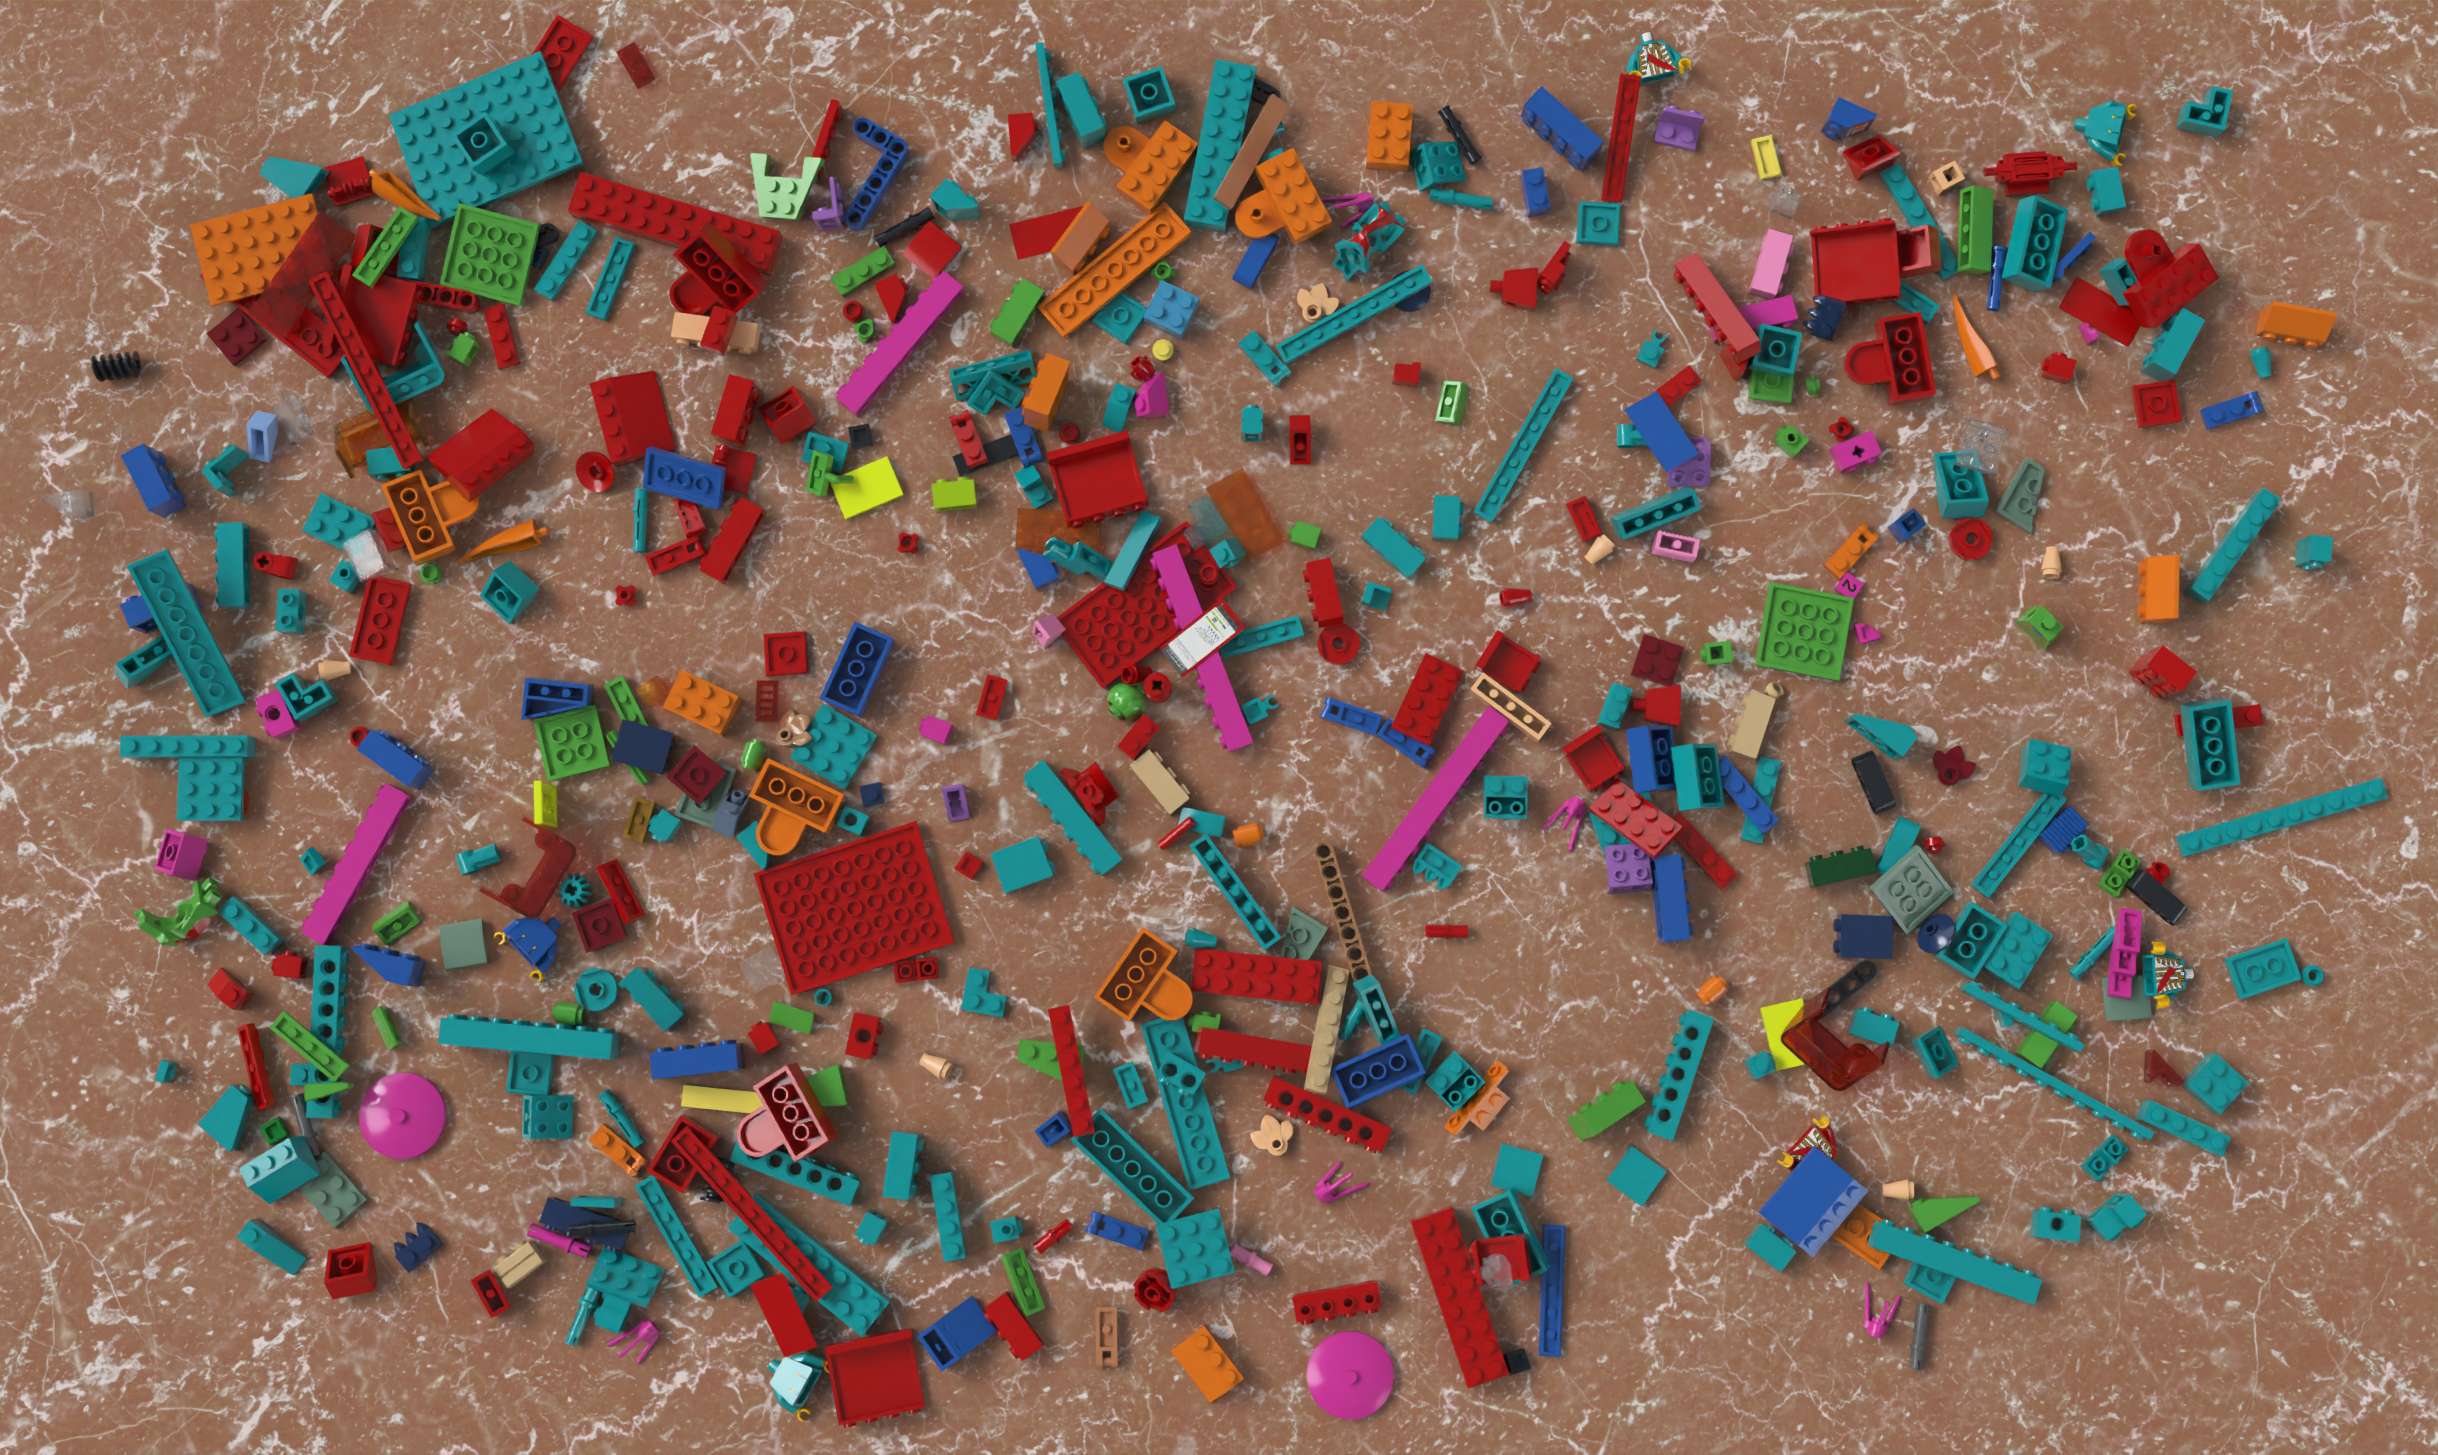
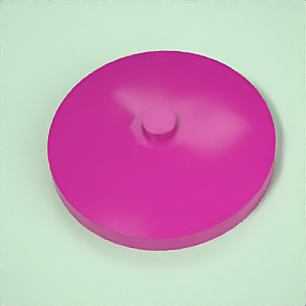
[359,1073,447,1159]
[1307,1331,1394,1420]

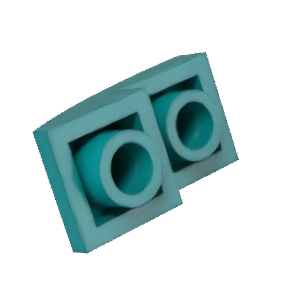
[1178,806,1227,837]
[2080,1134,2129,1182]

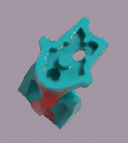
[1332,201,1405,281]

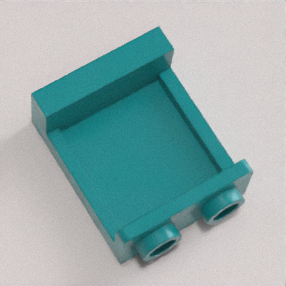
[990,836,1056,894]

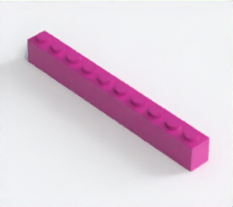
[1150,544,1253,752]
[1361,706,1509,892]

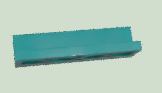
[949,349,1037,401]

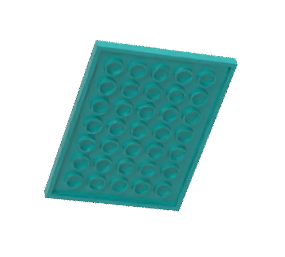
[389,51,584,228]

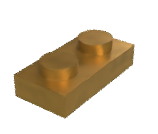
[622,796,656,843]

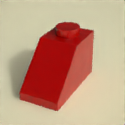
[1008,112,1039,161]
[874,273,908,325]
[1289,415,1311,465]
[207,967,255,1010]

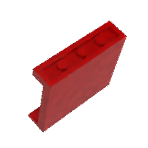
[1809,218,1902,308]
[322,264,423,367]
[1046,430,1149,529]
[825,1328,925,1428]

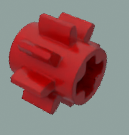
[1130,355,1156,382]

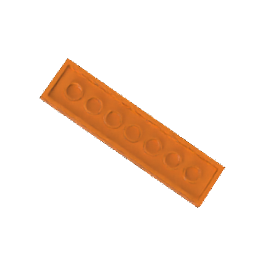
[1037,202,1192,339]

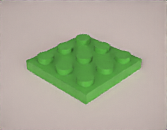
[534,704,611,782]

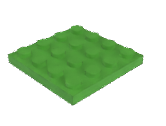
[439,203,541,306]
[1754,582,1854,682]

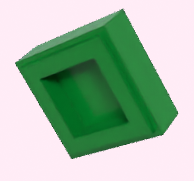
[259,1116,290,1146]

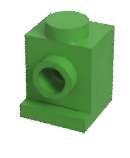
[445,332,480,367]
[1773,424,1810,459]
[1699,641,1733,666]
[1188,1011,1221,1032]

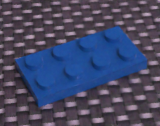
[643,446,726,509]

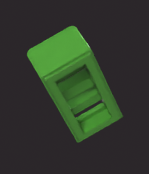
[305,1082,354,1101]

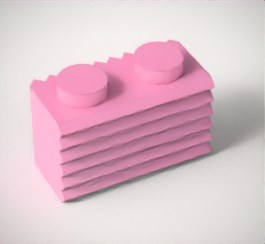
[1651,530,1700,563]

